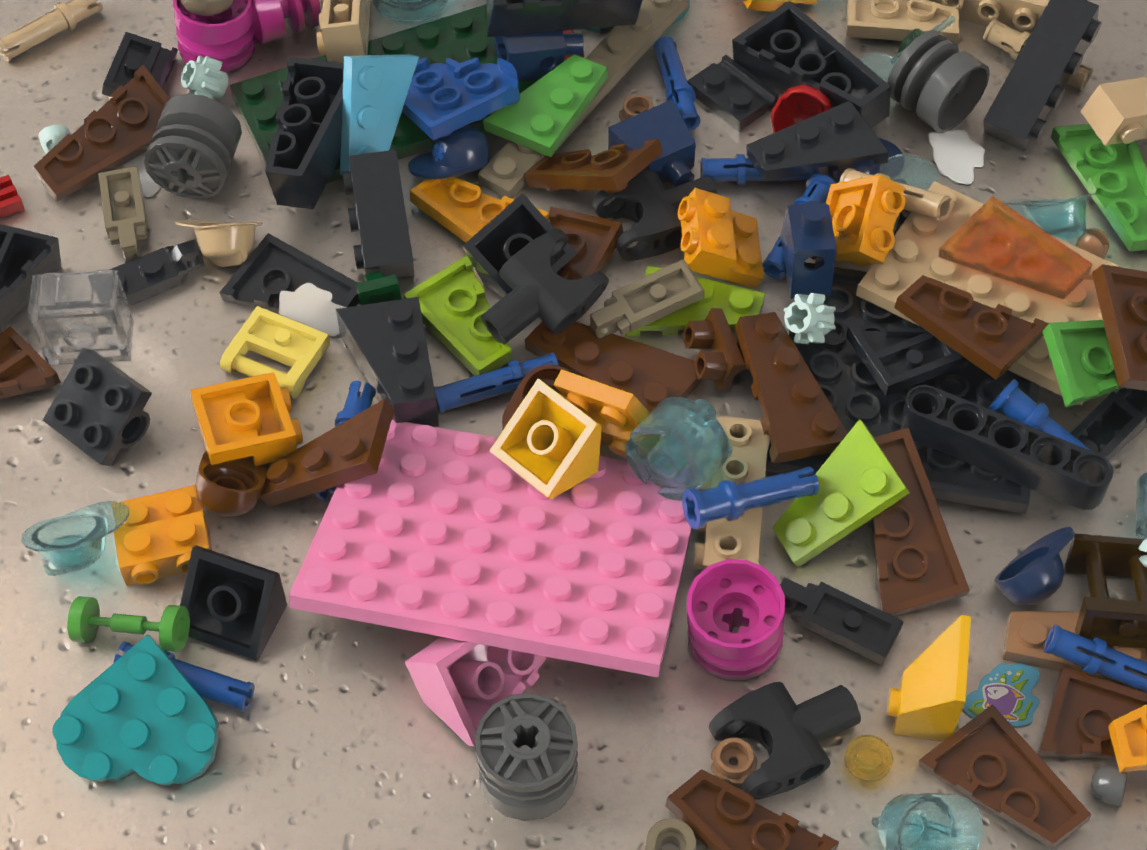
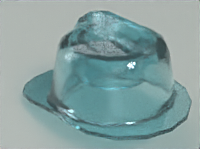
[999,193,1096,240]
[21,501,129,576]
[871,793,983,850]

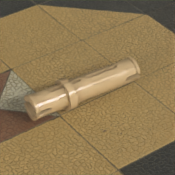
[0,0,103,61]
[983,19,1093,90]
[840,168,953,221]

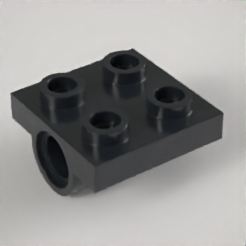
[42,348,152,466]

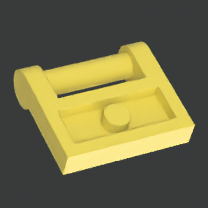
[220,306,330,399]

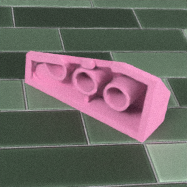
[405,637,547,746]

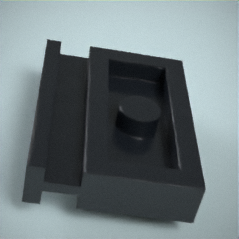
[102,32,178,97]
[687,55,779,132]

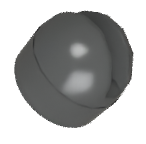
[1091,765,1128,807]

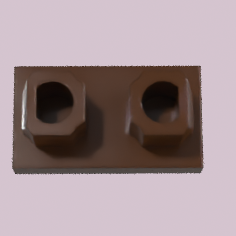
[682,308,746,392]

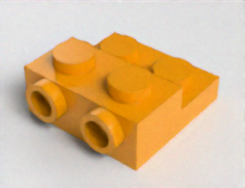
[810,175,905,267]
[678,188,764,289]
[553,369,665,460]
[190,372,303,466]
[111,485,212,586]

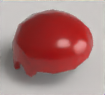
[770,84,832,133]

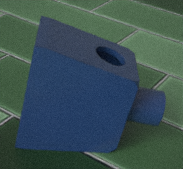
[492,31,584,81]
[608,100,696,187]
[781,201,836,299]

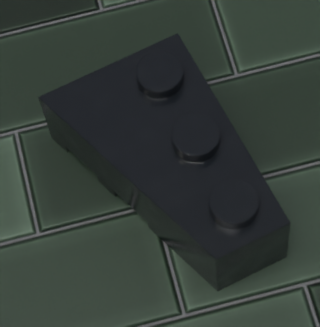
[342,150,415,278]
[0,224,61,332]
[336,297,439,427]

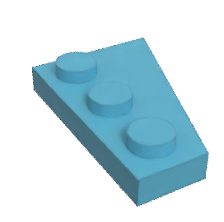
[340,54,419,175]

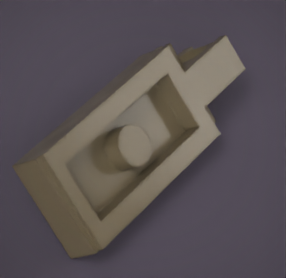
[98,166,148,263]
[590,259,704,339]

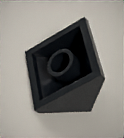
[462,193,577,298]
[180,545,288,660]

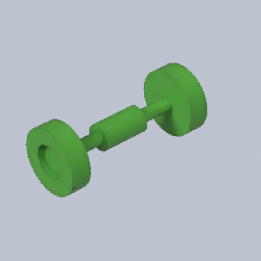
[67,596,190,652]

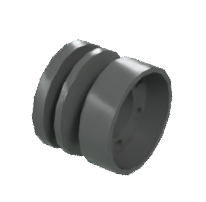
[887,29,990,133]
[144,94,242,199]
[475,693,578,821]

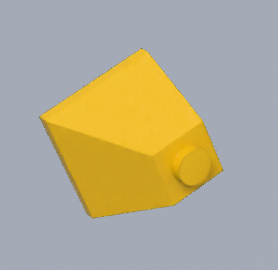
[887,615,971,742]

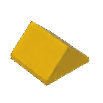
[490,379,602,499]

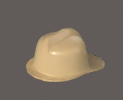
[175,220,263,267]

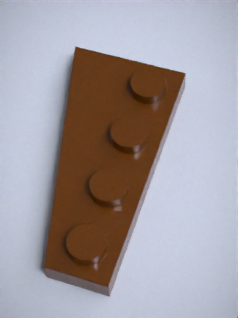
[525,321,702,426]
[872,428,970,617]

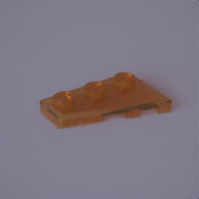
[938,196,1092,300]

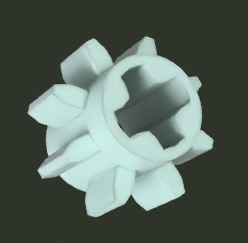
[181,56,229,99]
[784,293,836,344]

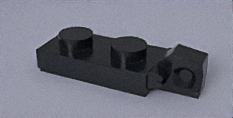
[88,239,205,315]
[780,577,904,665]

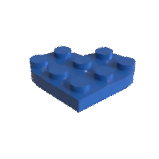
[402,58,520,141]

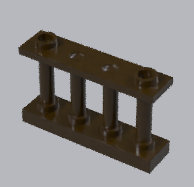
[1065,533,1147,649]

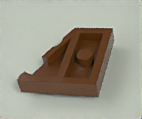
[0,326,61,399]

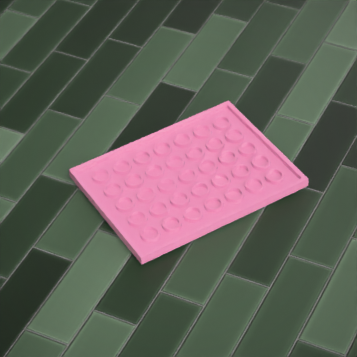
[289,420,703,677]

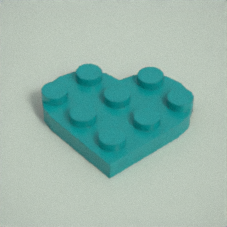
[52,634,219,786]

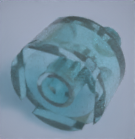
[625,397,732,501]

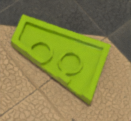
[403,255,512,376]
[625,265,766,336]
[772,419,910,567]

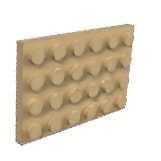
[856,181,1119,406]

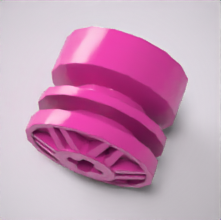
[173,0,255,73]
[252,0,321,45]
[687,559,785,680]

